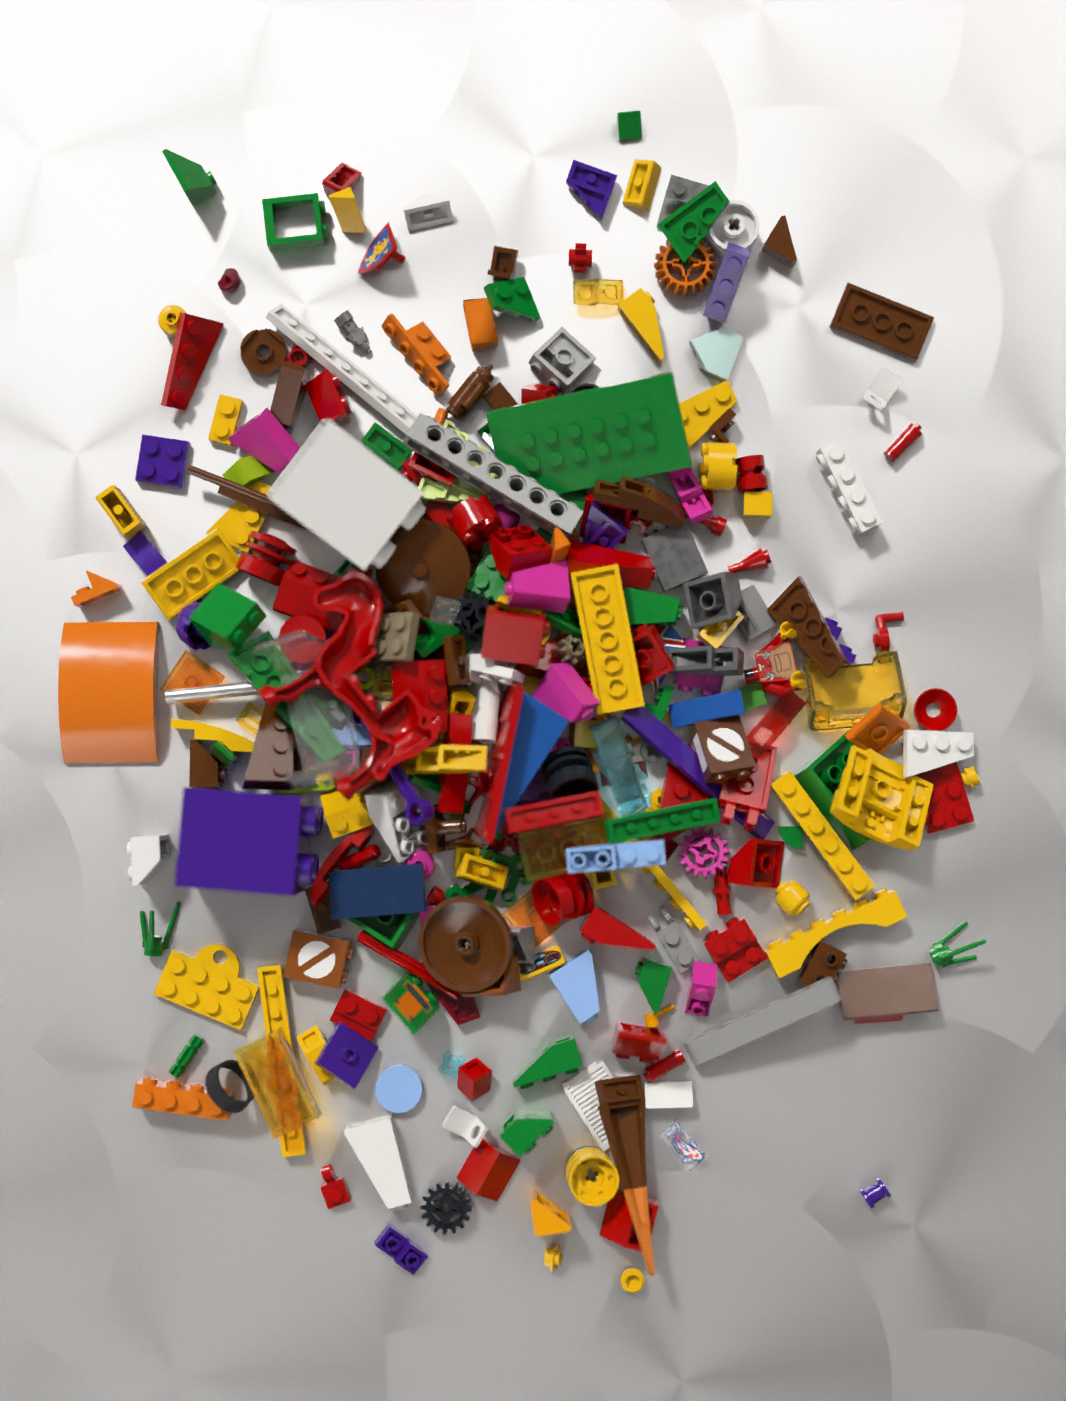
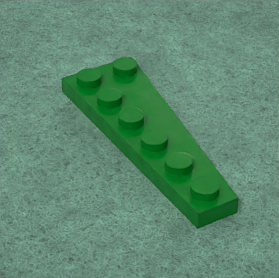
[228,631,345,765]

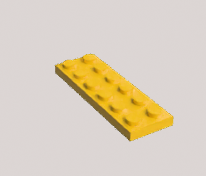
[571,564,645,715]

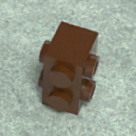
[797,940,847,986]

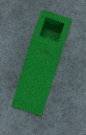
[513,1035,583,1089]

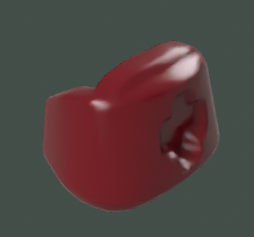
[217,268,241,293]

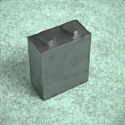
[641,521,708,593]

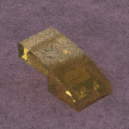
[573,279,624,306]

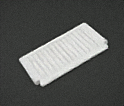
[560,1061,615,1152]

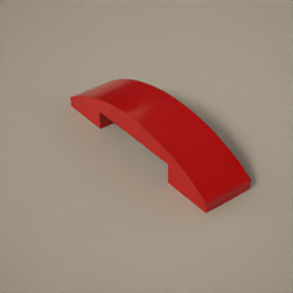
[310,826,375,908]

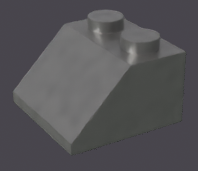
[656,174,709,228]
[683,572,742,629]

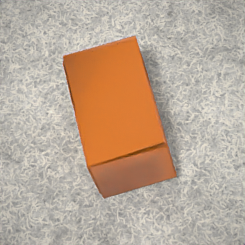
[463,298,498,352]

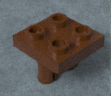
[423,804,467,854]

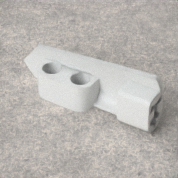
[466,642,509,744]

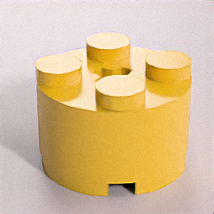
[698,442,737,490]

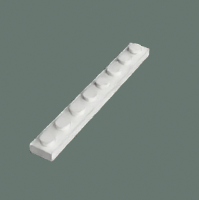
[265,303,418,434]

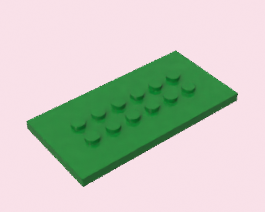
[486,371,692,500]

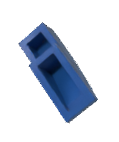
[668,690,745,729]

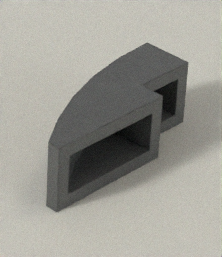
[667,645,744,676]

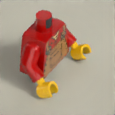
[743,622,807,698]

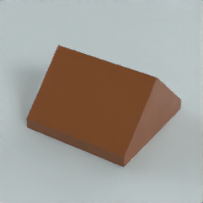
[461,954,521,997]

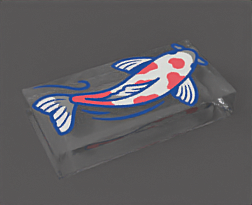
[659,1119,708,1172]

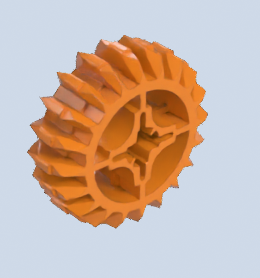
[653,239,717,298]

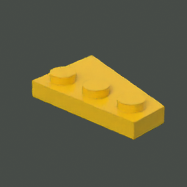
[206,480,271,554]

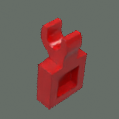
[320,1163,351,1209]

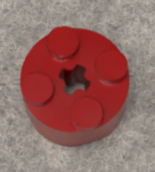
[447,495,502,551]

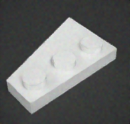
[903,730,974,778]

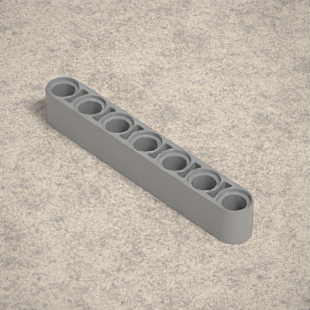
[684,976,842,1066]

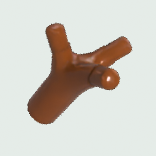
[446,828,484,851]

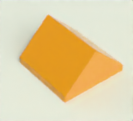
[530,1188,572,1237]

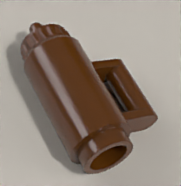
[446,364,494,421]

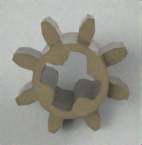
[555,635,585,666]

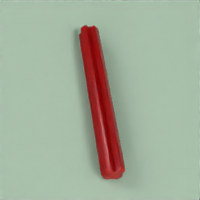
[357,930,462,999]

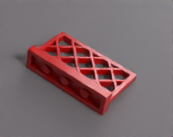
[500,791,604,836]

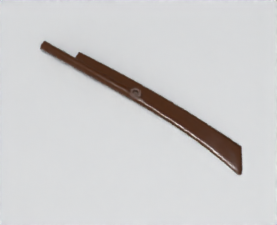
[186,464,313,532]

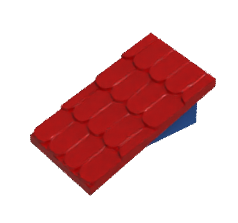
[474,684,569,845]

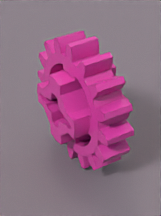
[678,827,730,880]

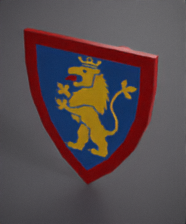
[358,222,406,274]

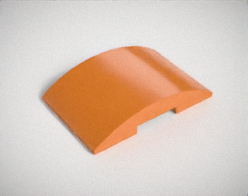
[58,622,159,763]

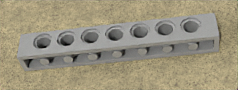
[403,413,584,539]

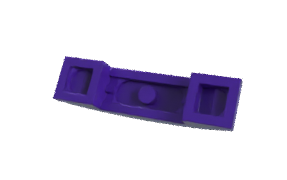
[123,531,203,603]

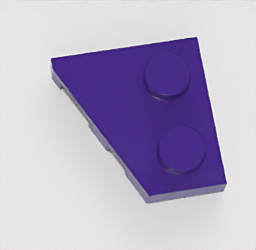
[566,160,617,219]

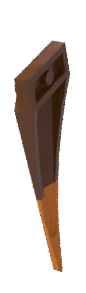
[594,1075,655,1276]

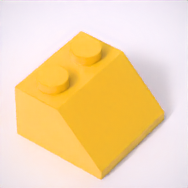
[320,788,374,839]

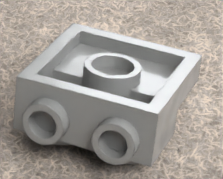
[528,327,596,394]

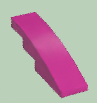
[665,467,714,525]

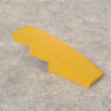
[171,719,255,752]
[399,745,488,774]

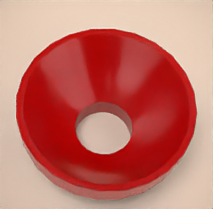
[913,688,957,731]

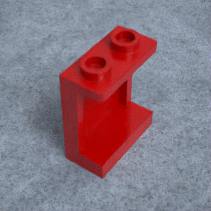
[481,605,550,666]

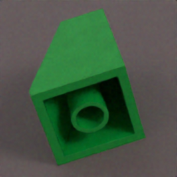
[188,583,267,652]

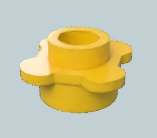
[544,1245,563,1272]

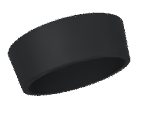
[205,1060,257,1113]

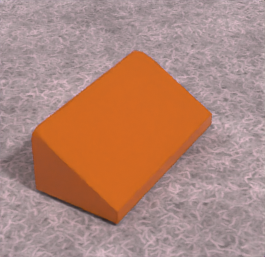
[550,527,570,564]

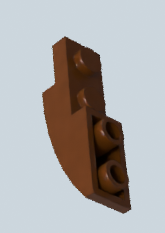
[593,476,684,527]

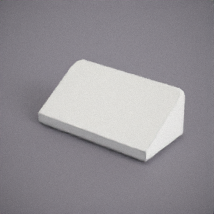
[644,1081,693,1109]

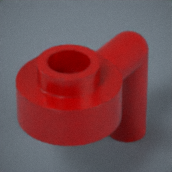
[872,612,904,652]

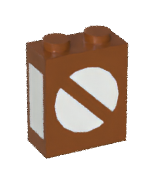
[283,928,354,989]

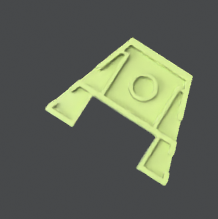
[418,419,499,504]

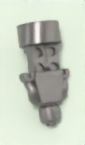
[334,310,370,353]

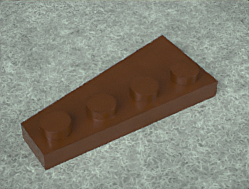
[767,576,847,677]

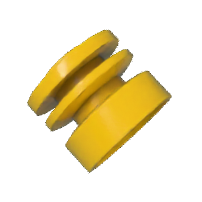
[565,1147,619,1206]

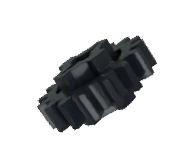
[451,591,496,643]
[420,1180,472,1235]

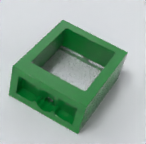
[262,193,329,252]

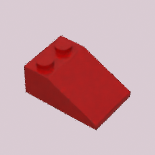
[579,904,656,950]
[611,1021,667,1064]

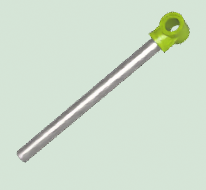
[165,664,377,704]

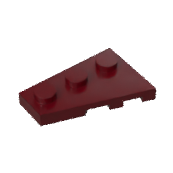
[420,962,481,1025]

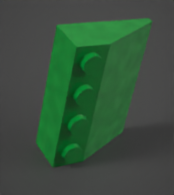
[794,729,871,850]

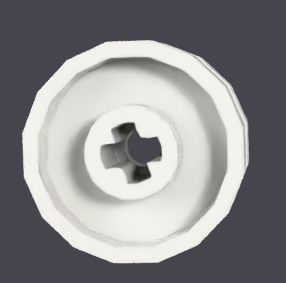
[706,200,760,258]

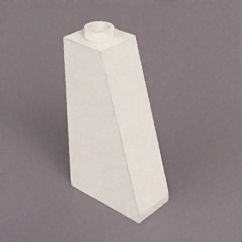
[344,1115,413,1210]

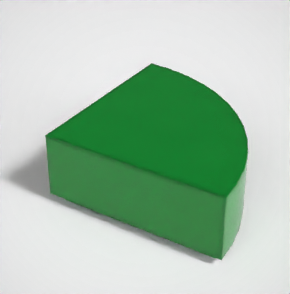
[778,826,803,849]

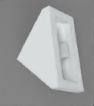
[403,192,453,231]

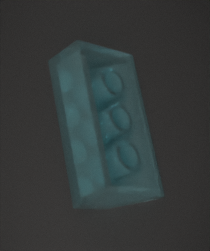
[589,716,649,816]

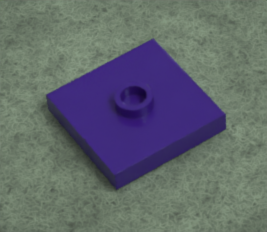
[315,1022,378,1089]

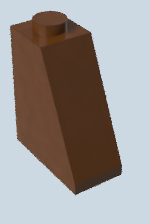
[270,360,311,430]

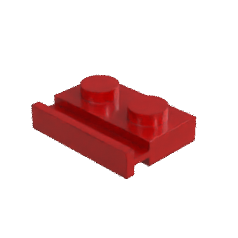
[330,988,387,1041]

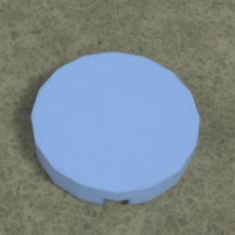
[375,1064,423,1113]

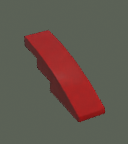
[437,713,472,814]

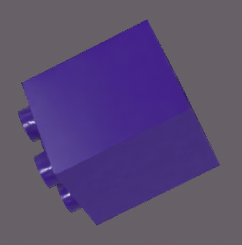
[175,787,323,896]

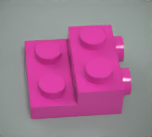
[673,638,727,696]

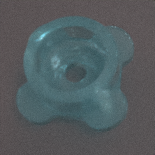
[439,1051,465,1078]

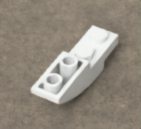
[463,654,525,686]

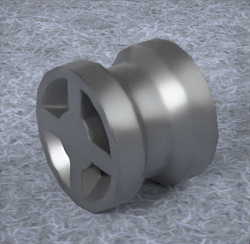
[640,741,663,763]

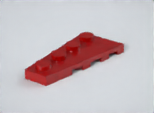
[161,312,224,411]

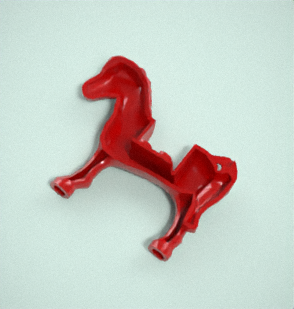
[257,568,441,801]

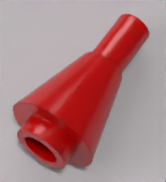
[727,547,772,573]

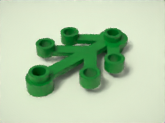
[445,848,532,906]

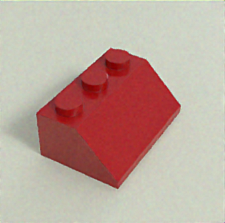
[273,559,345,634]
[391,659,448,733]

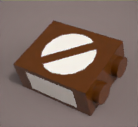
[690,715,756,784]

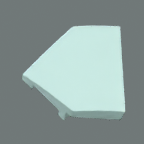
[689,328,744,381]

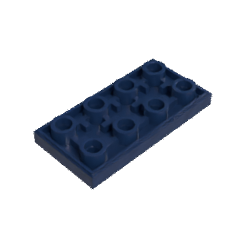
[329,863,427,920]

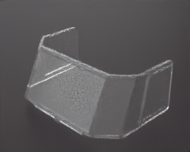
[254,630,360,787]

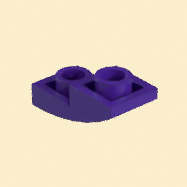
[374,1224,428,1275]

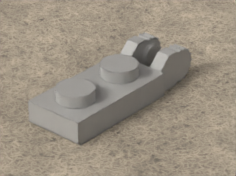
[647,906,701,973]

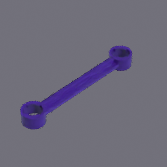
[348,706,434,825]

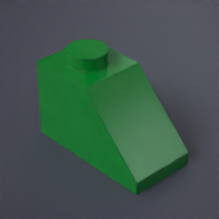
[634,957,672,1013]

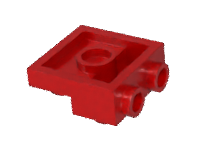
[632,623,676,687]
[703,916,768,983]

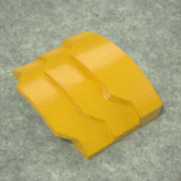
[830,745,934,851]

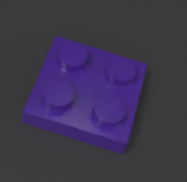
[135,434,190,489]

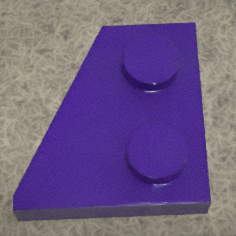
[582,501,629,549]

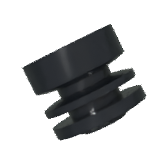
[541,746,599,800]

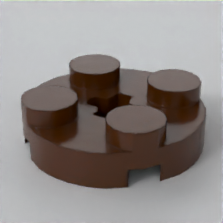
[240,328,288,377]

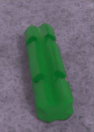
[169,1034,204,1078]

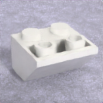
[127,835,169,886]

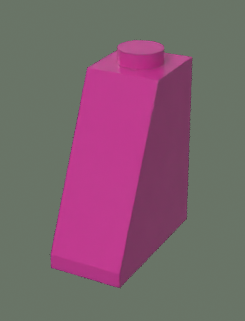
[228,408,300,473]
[504,561,570,613]
[532,662,600,722]

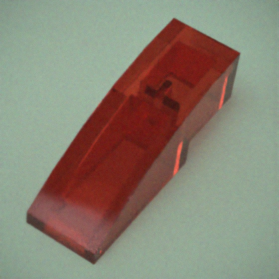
[746,692,807,757]

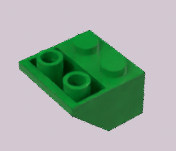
[499,1111,554,1157]

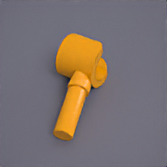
[644,1004,675,1028]

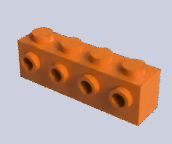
[132,1077,235,1121]

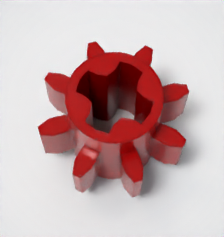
[568,243,592,273]

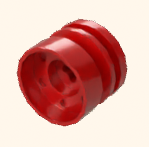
[235,531,297,587]
[532,868,594,927]

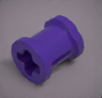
[860,1178,891,1209]

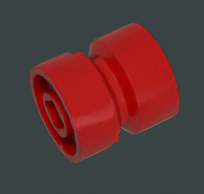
[735,455,768,494]

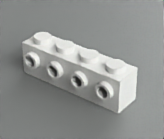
[816,438,883,536]

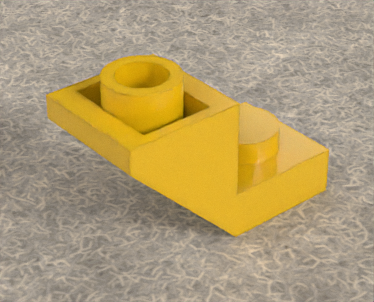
[297,1025,335,1085]

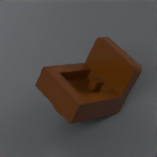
[487,246,519,281]

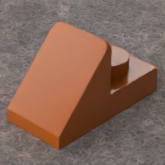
[71,570,123,608]

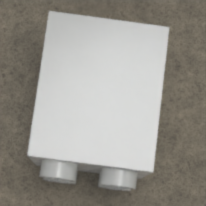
[266,418,426,571]

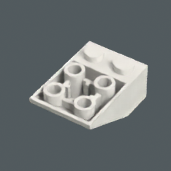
[365,778,426,863]

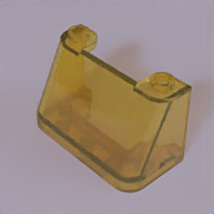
[802,651,908,731]

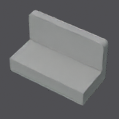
[737,585,777,643]

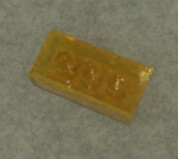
[515,812,612,882]
[234,1027,322,1140]

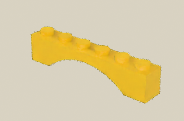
[770,771,875,900]
[764,888,908,978]

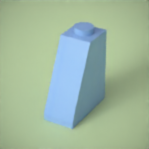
[549,948,600,1024]

